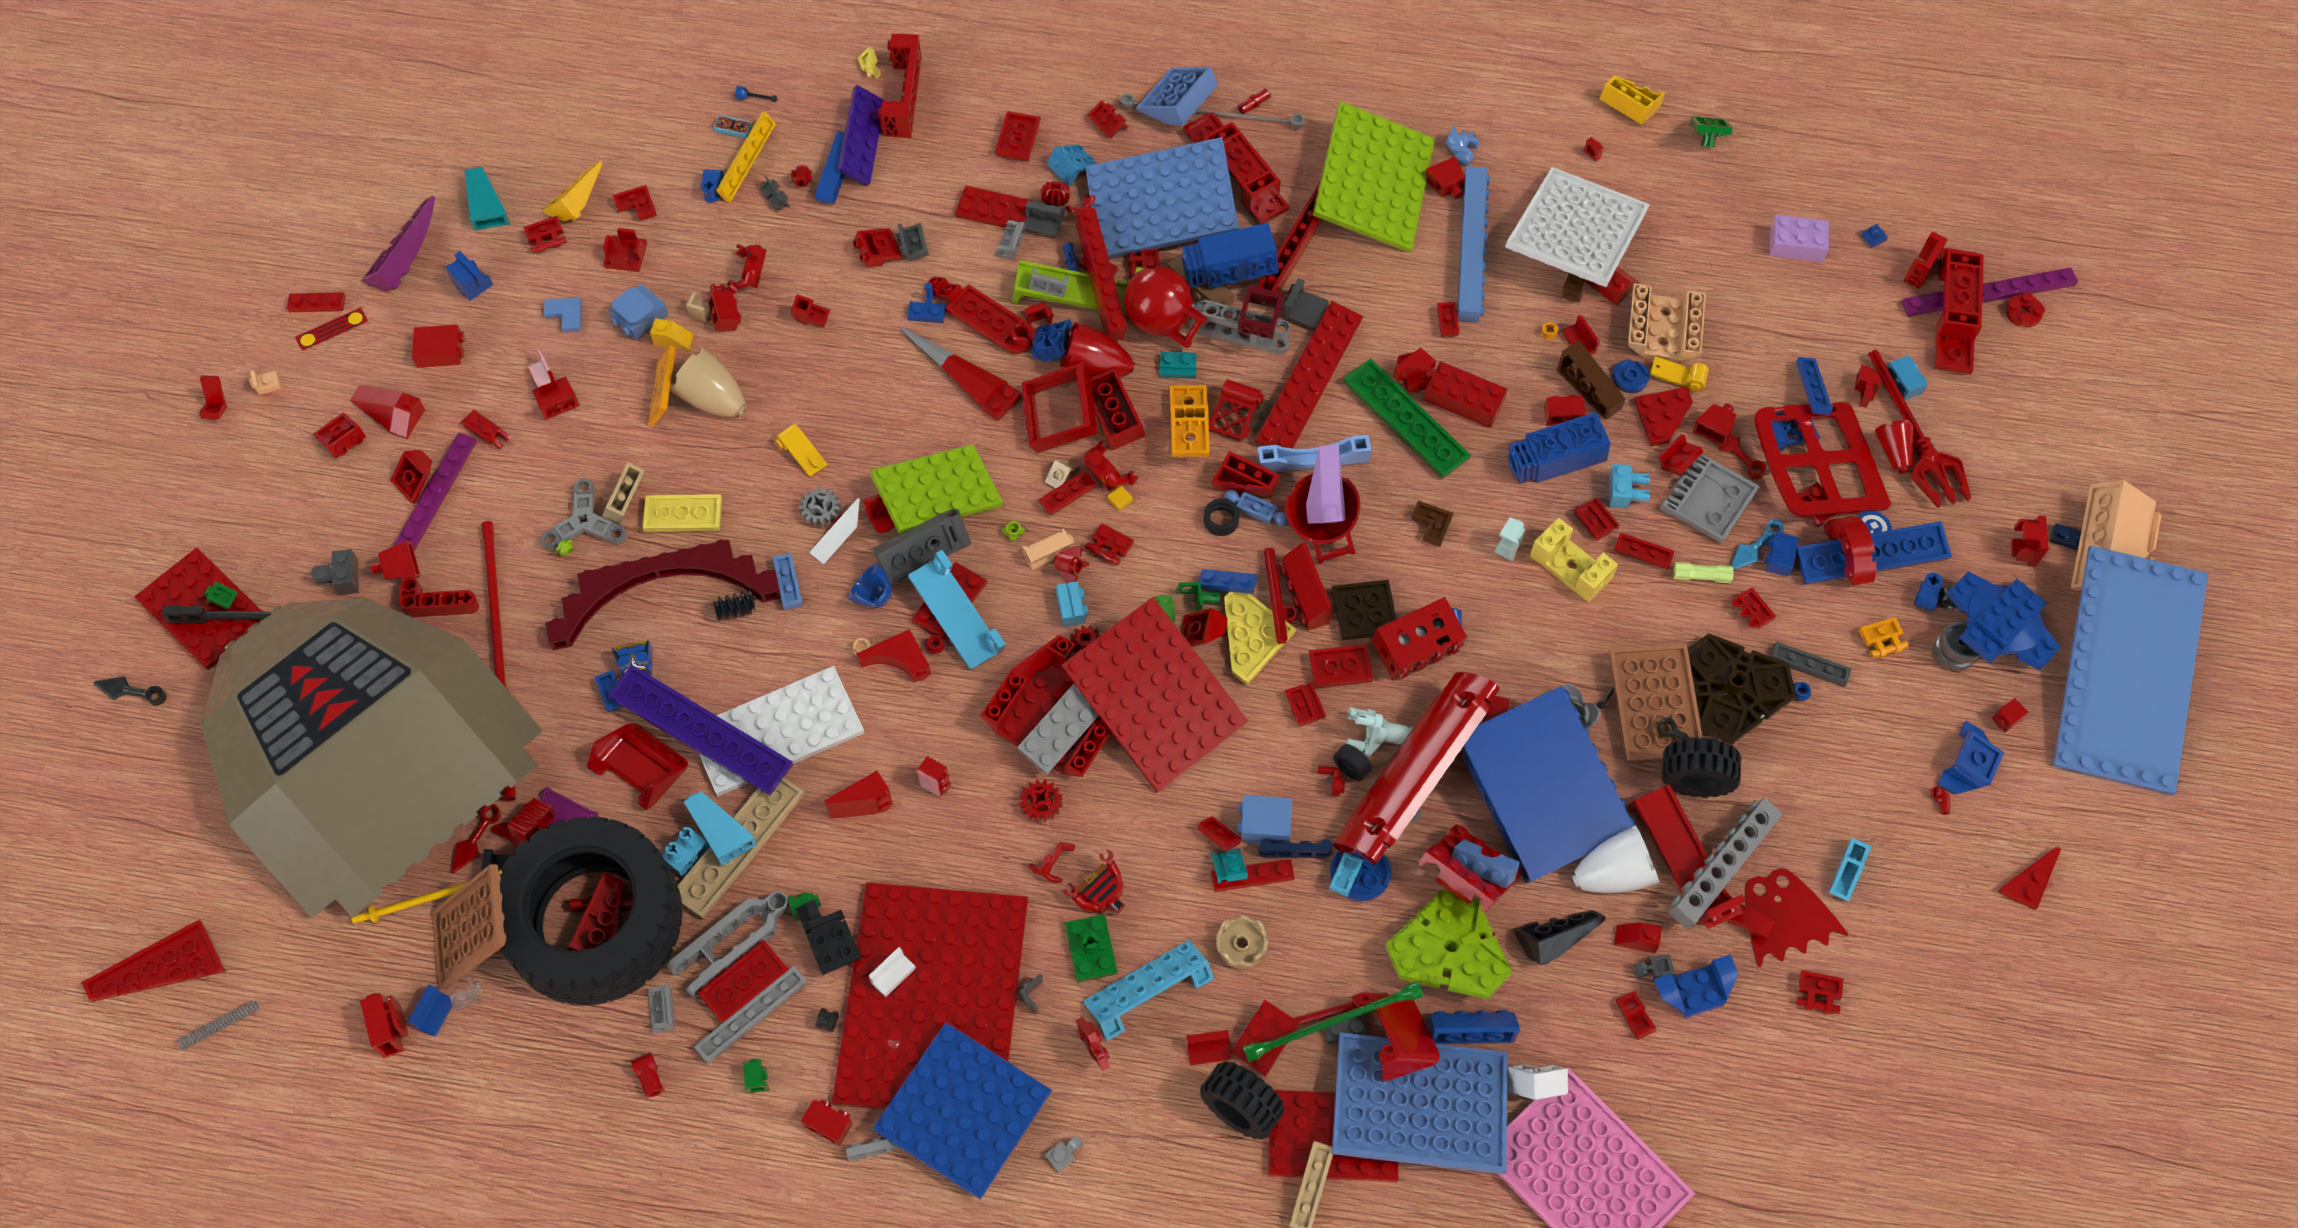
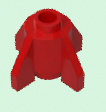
[1054,546,1089,583]

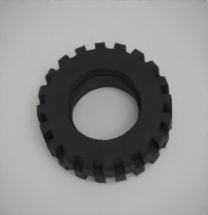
[1662,737,1741,798]
[1200,1061,1284,1140]

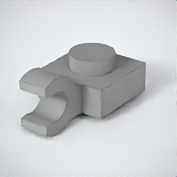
[1045,1136,1083,1173]

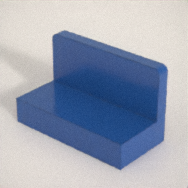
[408,984,455,1037]

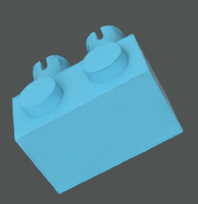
[1609,464,1650,509]
[662,827,709,879]

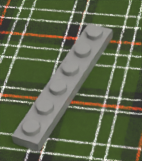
[694,966,808,1064]

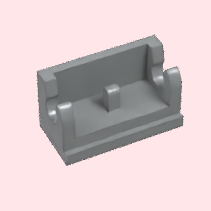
[996,220,1025,261]
[1029,267,1069,298]
[648,984,676,1034]

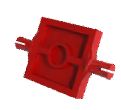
[1075,1017,1110,1071]

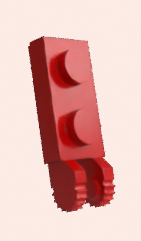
[461,409,511,449]

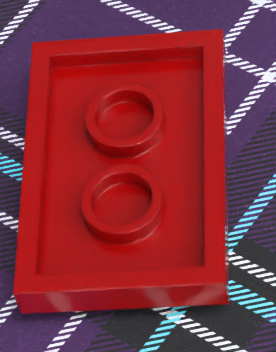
[995,111,1041,161]
[1309,644,1373,689]
[1230,1000,1300,1076]

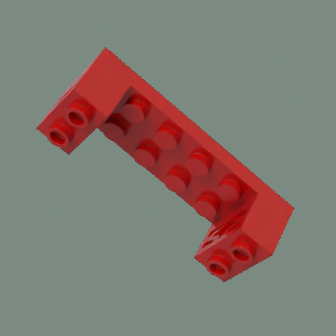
[878,33,922,138]

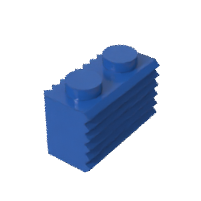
[1764,531,1799,577]

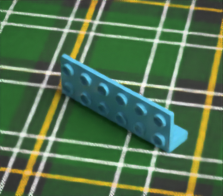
[908,550,1006,670]
[1083,940,1214,1041]

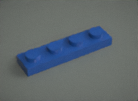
[1796,357,1833,415]

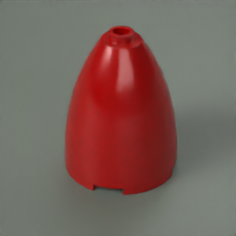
[1060,322,1135,378]

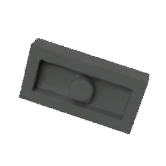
[1325,1017,1369,1043]

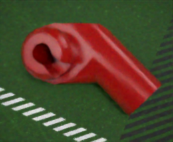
[1930,786,1950,815]

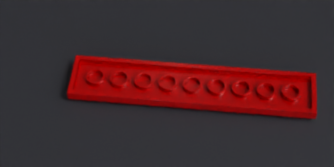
[1255,300,1363,449]

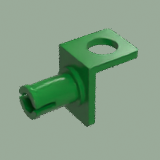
[1176,582,1220,612]

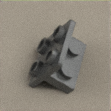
[1024,201,1066,237]

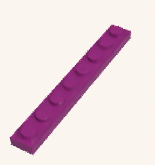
[393,432,477,551]

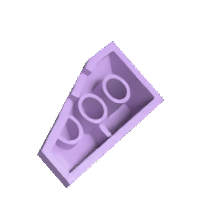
[1306,444,1346,524]

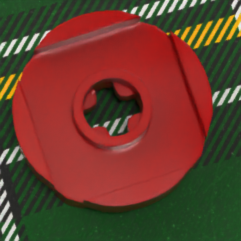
[2006,292,2045,328]

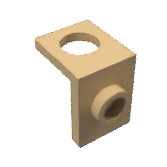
[1045,458,1078,488]

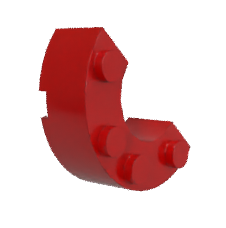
[1824,515,1876,586]

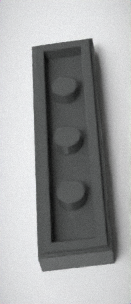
[1771,642,1851,687]

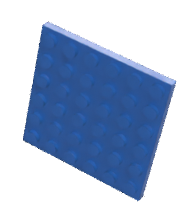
[873,1023,1052,1200]

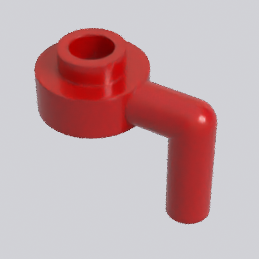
[1317,765,1345,797]

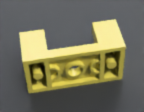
[1530,518,1618,603]

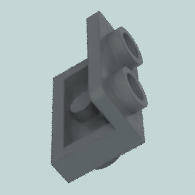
[896,223,929,261]

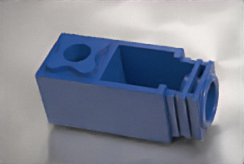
[1181,223,1279,289]
[1508,412,1611,484]

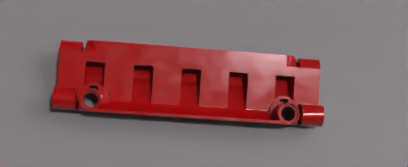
[1333,672,1500,864]

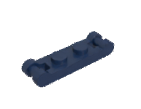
[1259,839,1333,858]

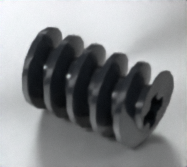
[713,590,756,621]

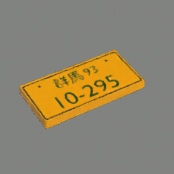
[648,345,676,426]

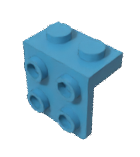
[1046,144,1097,186]

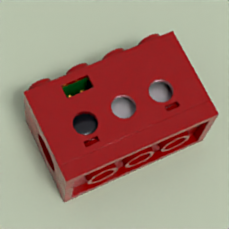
[1371,597,1467,680]

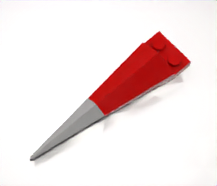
[901,327,1022,421]

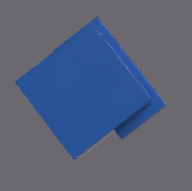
[446,251,493,301]

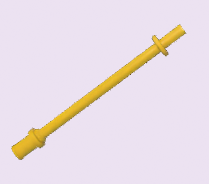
[352,869,503,924]

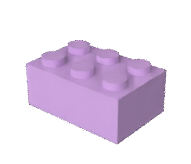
[1770,215,1829,262]

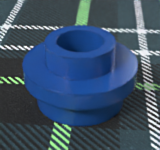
[1794,682,1811,701]

